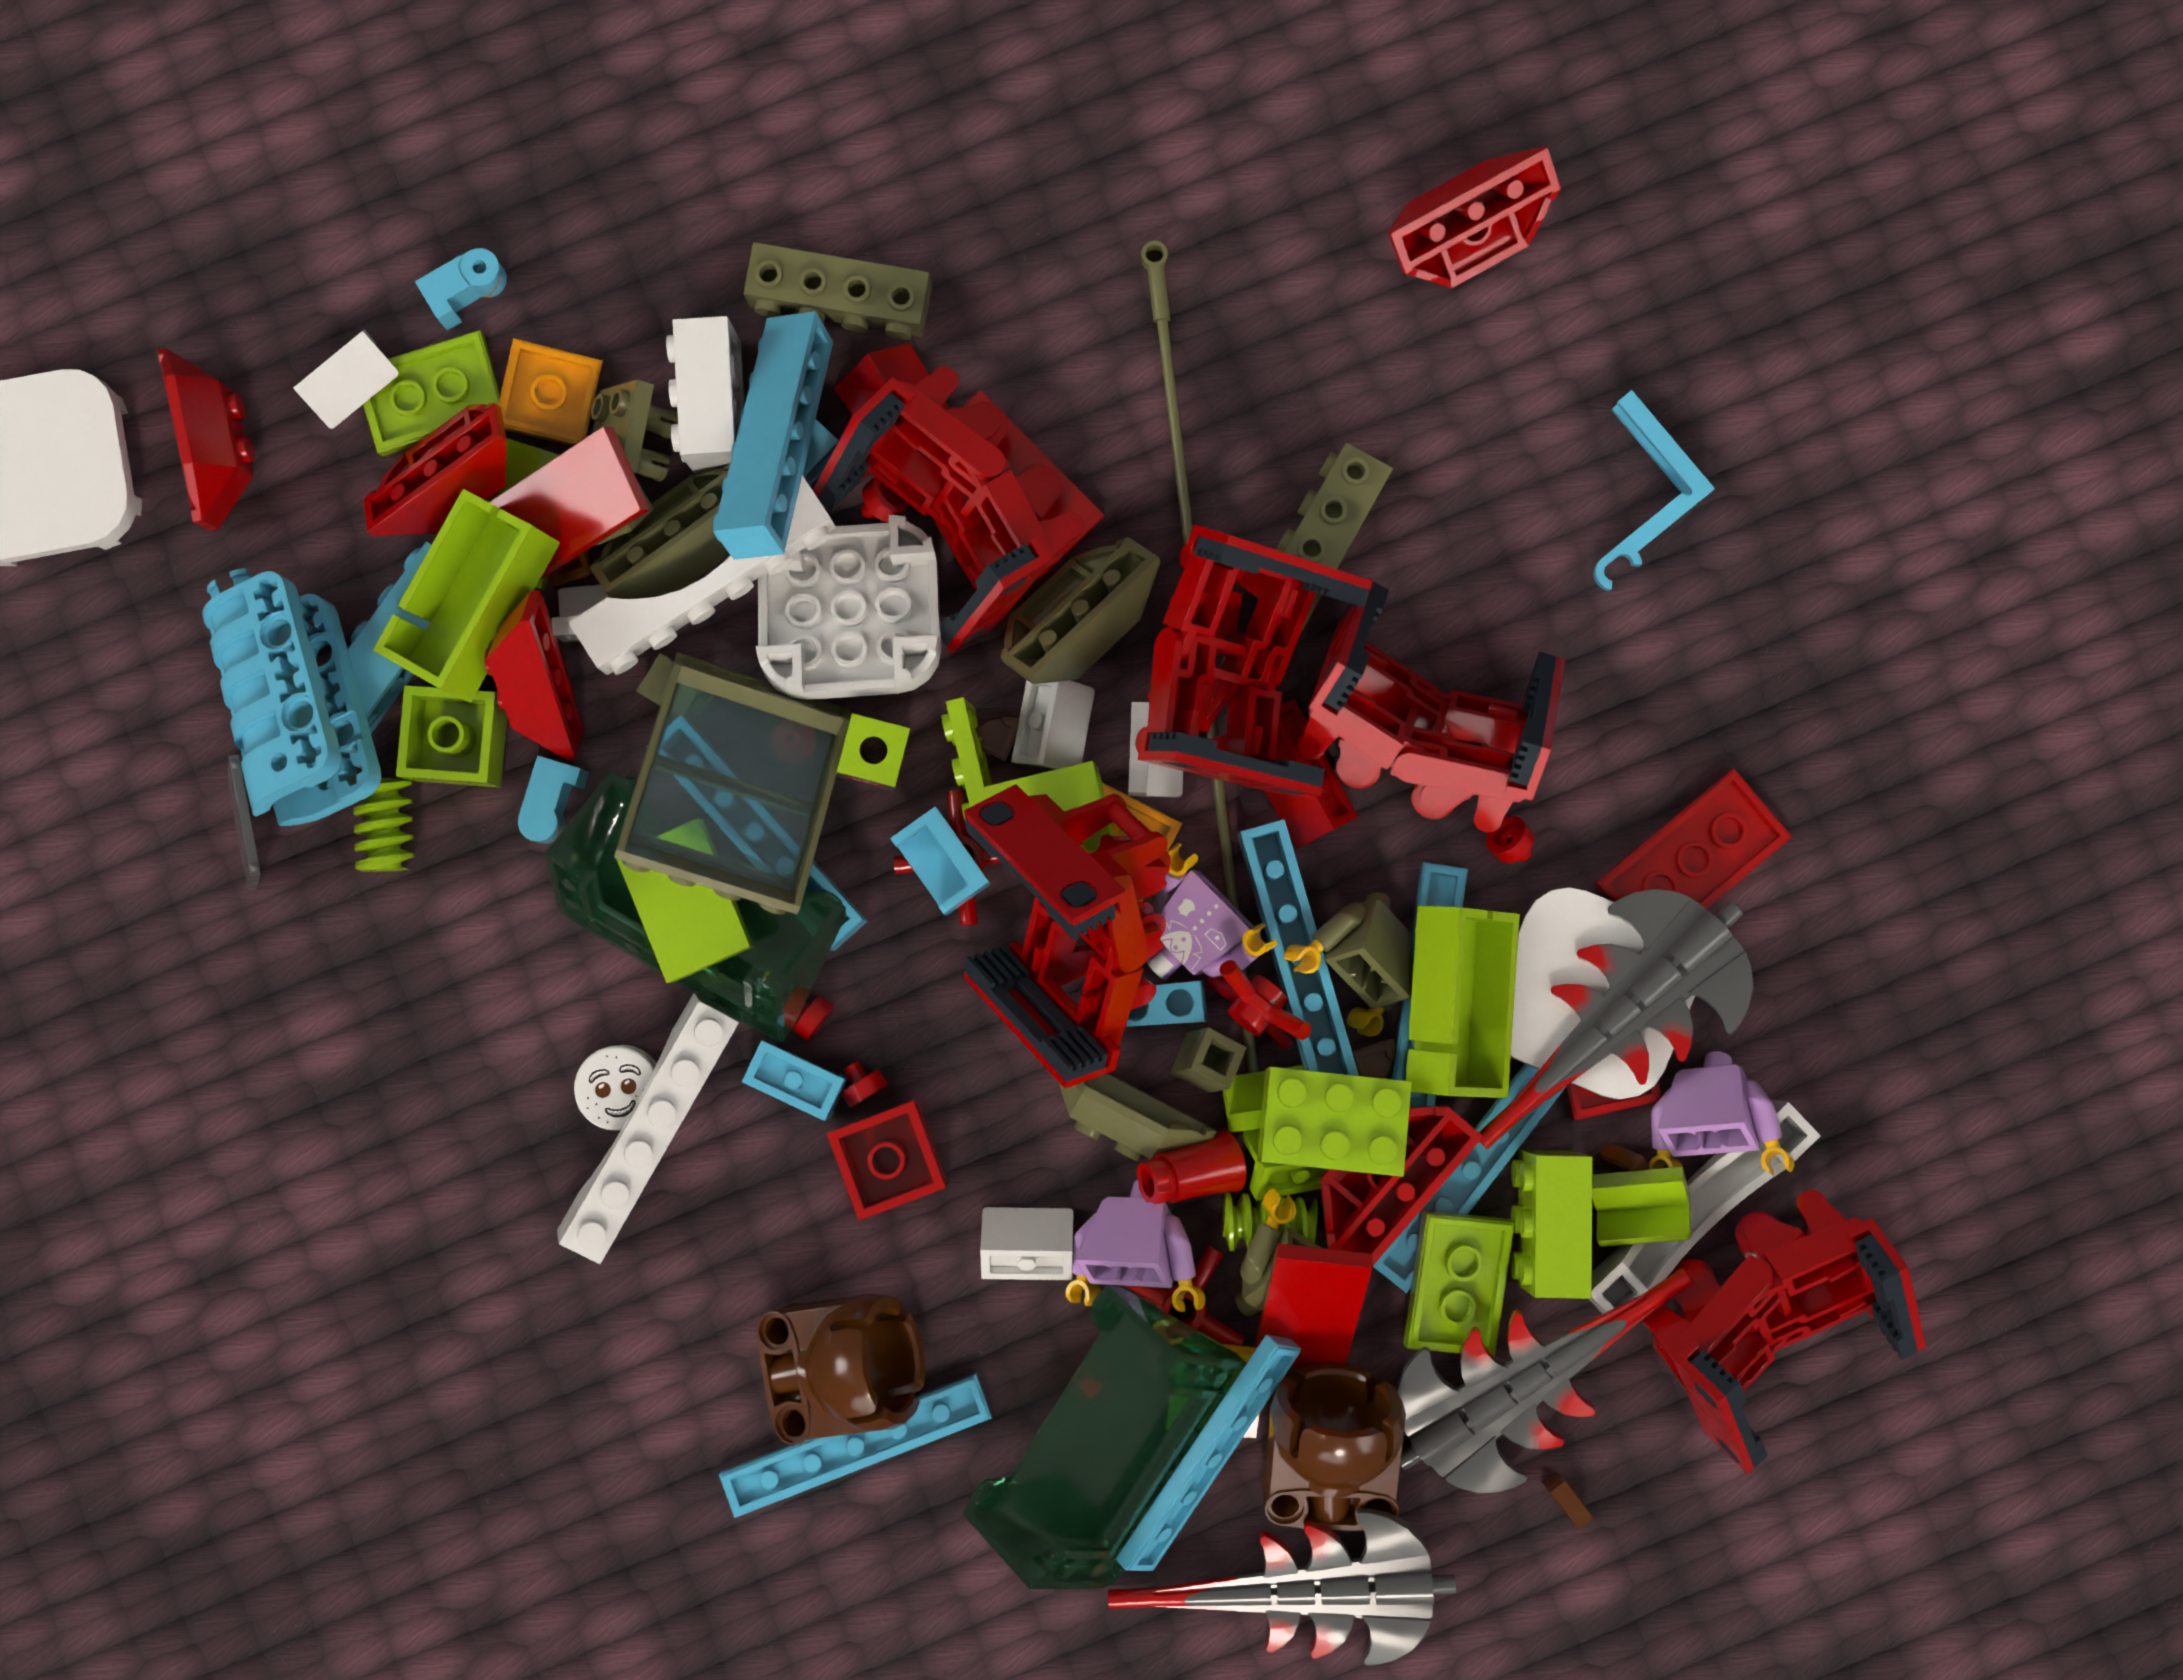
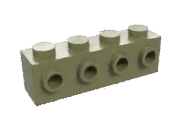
[743,242,932,340]
[1256,443,1393,631]

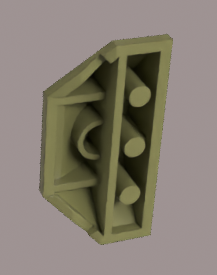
[590,464,730,599]
[1001,537,1161,684]
[1059,1073,1217,1161]

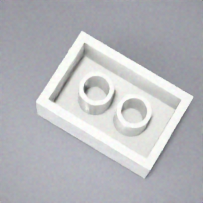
[666,316,745,474]

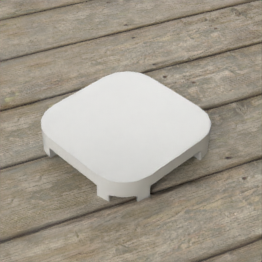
[0,369,142,566]
[755,514,941,700]
[1511,887,1695,1099]

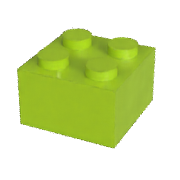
[396,685,507,788]

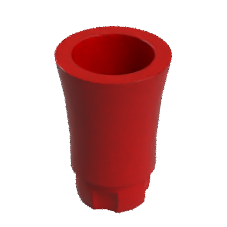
[1136,1130,1246,1205]

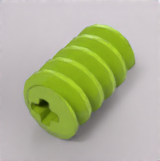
[353,778,414,872]
[1222,1193,1318,1251]

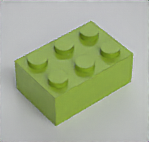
[1257,1067,1412,1177]
[1510,1149,1592,1299]

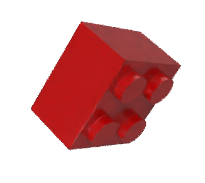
[827,1098,949,1221]

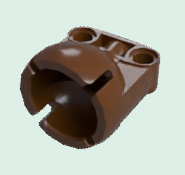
[757,1294,926,1445]
[1262,1363,1406,1531]

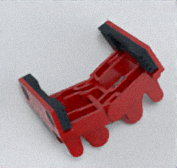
[813,366,1085,654]
[1135,524,1372,796]
[1298,577,1566,833]
[963,784,1171,1089]
[1642,1190,1926,1474]

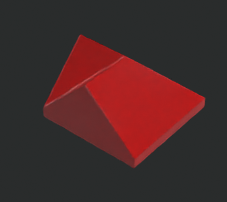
[834,343,950,417]

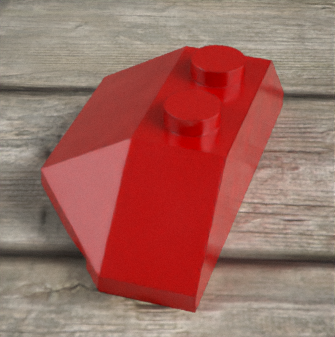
[1387,146,1561,288]
[157,347,255,531]
[363,403,506,536]
[484,591,585,760]
[1320,1105,1484,1266]

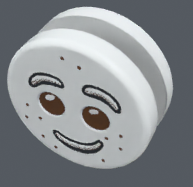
[574,1045,657,1130]

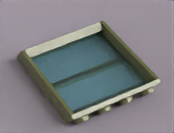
[614,652,850,915]

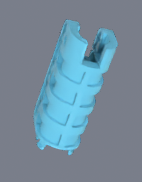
[202,568,381,826]

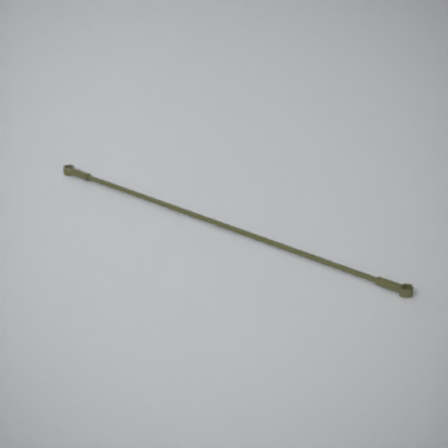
[1141,240,1259,1074]

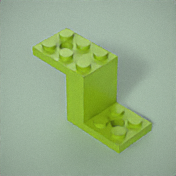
[941,697,1115,852]

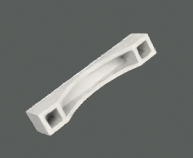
[568,475,836,675]
[557,993,739,1264]
[1589,1100,1821,1314]

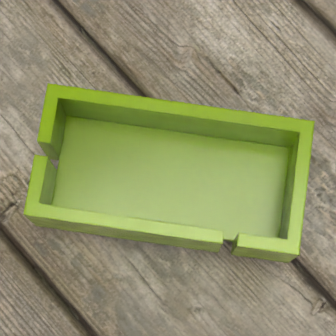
[373,489,560,703]
[1406,906,1520,1098]

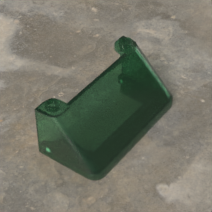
[544,770,846,1042]
[962,1284,1247,1589]

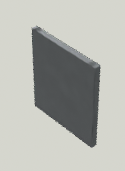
[227,755,261,892]

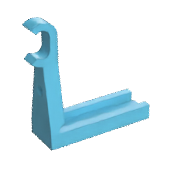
[1593,390,1715,591]

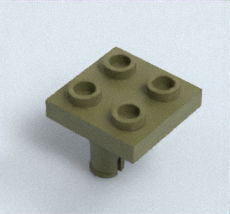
[591,379,678,482]

